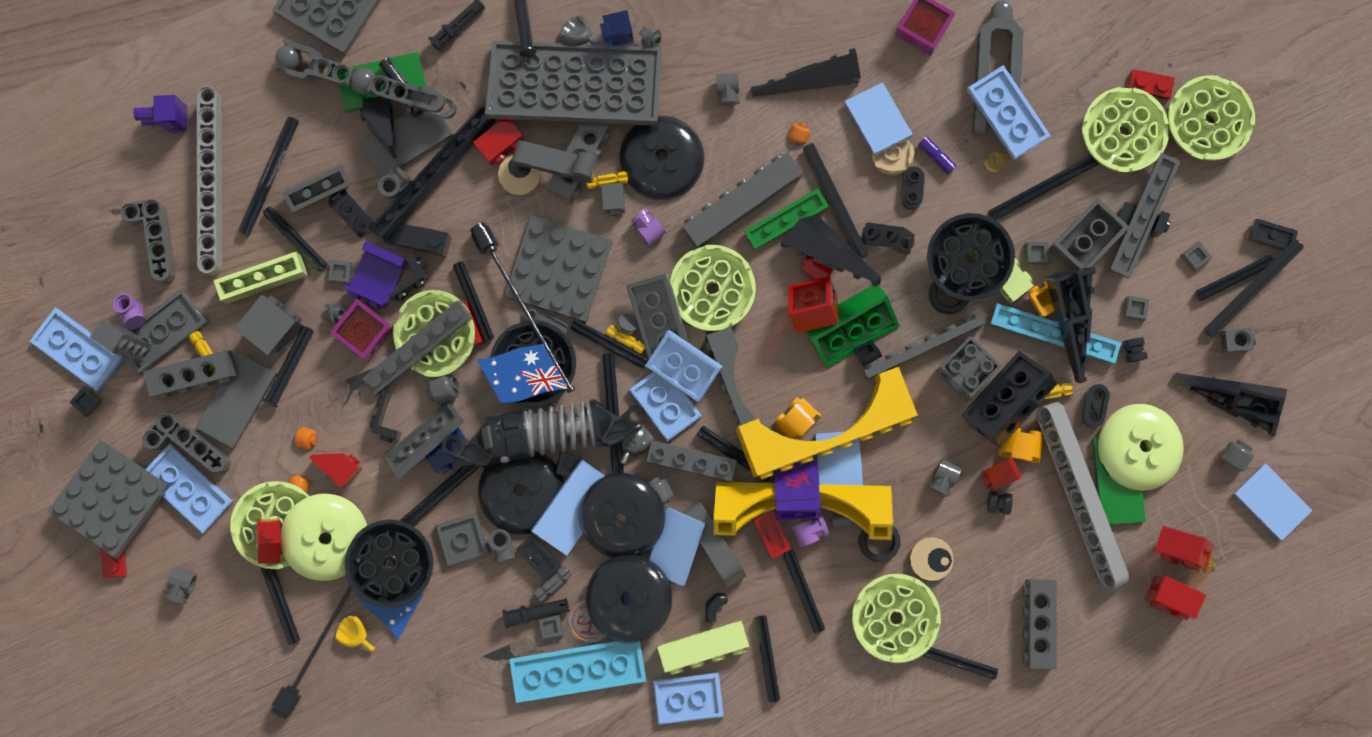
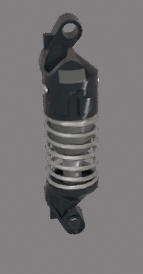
[442,399,646,468]

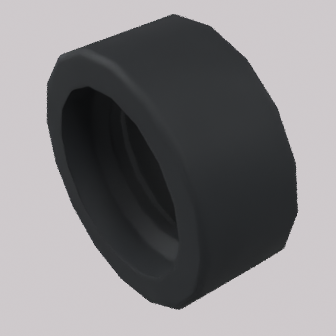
[929,281,969,315]
[858,526,901,562]

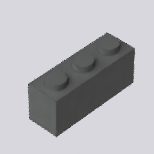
[282,163,351,212]

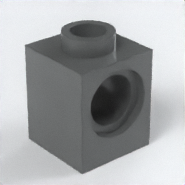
[601,183,625,216]
[1219,328,1256,354]

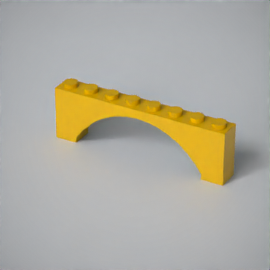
[735,367,918,479]
[714,482,893,540]

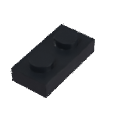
[1248,218,1298,250]
[516,534,562,581]

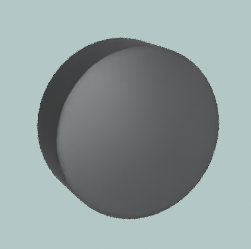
[616,314,639,335]

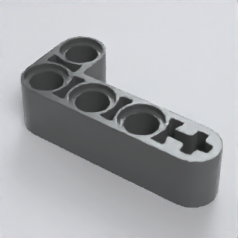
[511,140,598,183]
[120,199,176,284]
[142,413,231,473]
[682,501,747,588]

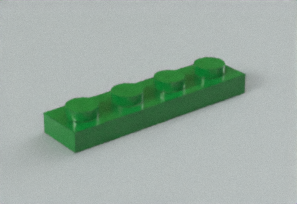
[744,188,829,250]

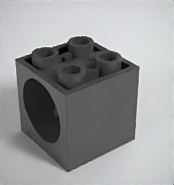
[234,295,304,360]
[935,336,1002,401]

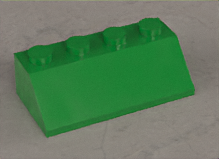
[805,285,900,368]

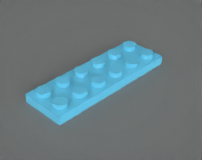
[509,641,647,703]

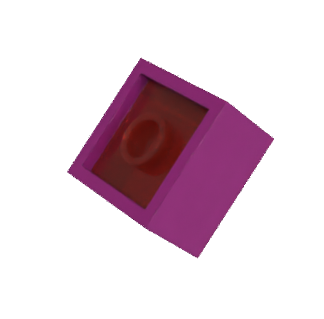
[895,0,956,56]
[330,299,394,361]

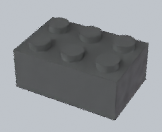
[1049,198,1129,270]

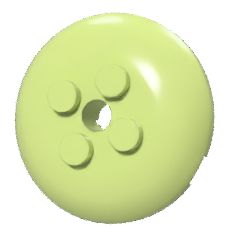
[1168,75,1255,160]
[1082,87,1169,172]
[670,245,756,331]
[393,290,475,377]
[1098,404,1184,491]
[230,481,309,569]
[280,494,367,581]
[852,574,941,663]

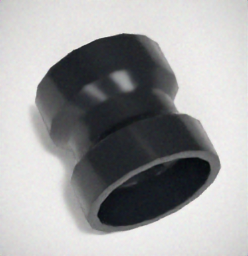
[1122,337,1148,363]
[987,491,1013,515]

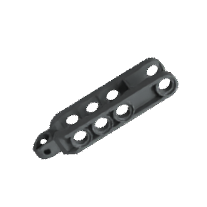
[972,0,1024,135]

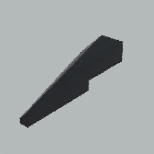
[751,48,861,97]
[781,214,881,287]
[1045,267,1096,383]
[1173,373,1287,437]

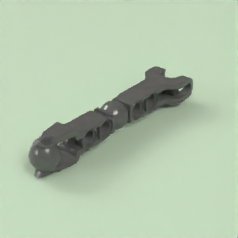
[273,40,457,119]

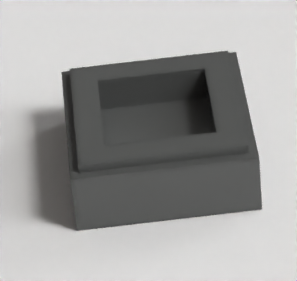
[1181,241,1212,272]
[1025,242,1048,264]
[328,260,353,284]
[1123,296,1149,321]
[538,614,564,640]

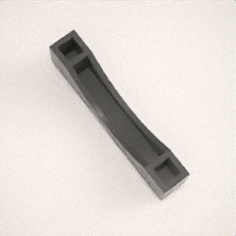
[704,326,771,430]

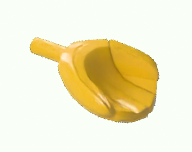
[335,616,375,652]

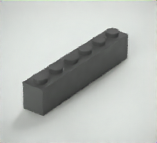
[683,152,803,249]

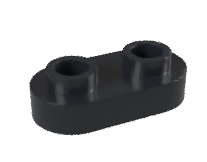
[901,166,925,210]
[1082,384,1110,427]

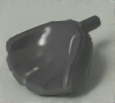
[560,15,600,45]
[620,427,653,465]

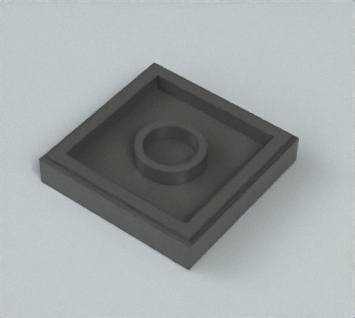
[435,512,490,567]

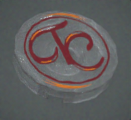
[568,600,605,643]

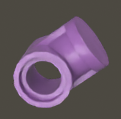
[631,209,666,246]
[113,293,145,330]
[792,516,829,547]

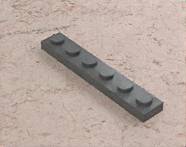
[1109,153,1181,279]
[362,300,473,396]
[863,315,985,380]

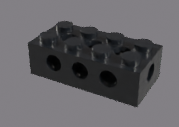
[961,351,1057,449]

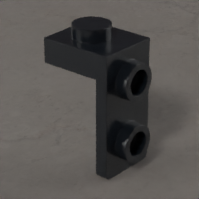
[328,188,374,238]
[1118,202,1171,238]
[862,222,915,255]
[389,254,430,301]
[369,391,402,443]

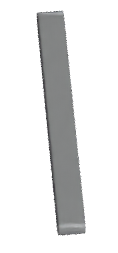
[197,86,222,277]
[1036,402,1129,591]

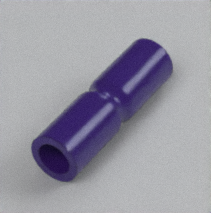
[918,136,957,175]

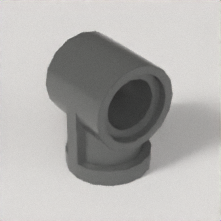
[716,73,740,106]
[378,165,412,199]
[929,459,962,496]
[488,529,516,563]
[165,567,197,604]

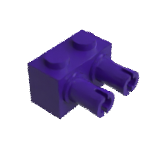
[133,95,188,134]

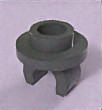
[639,27,662,48]
[323,303,345,324]

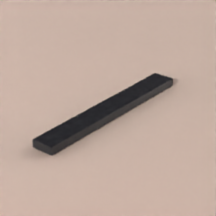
[370,103,495,242]

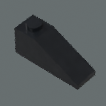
[360,96,397,159]
[384,224,452,258]

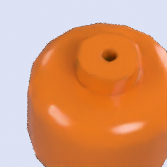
[788,122,811,145]
[294,427,318,450]
[288,475,310,493]

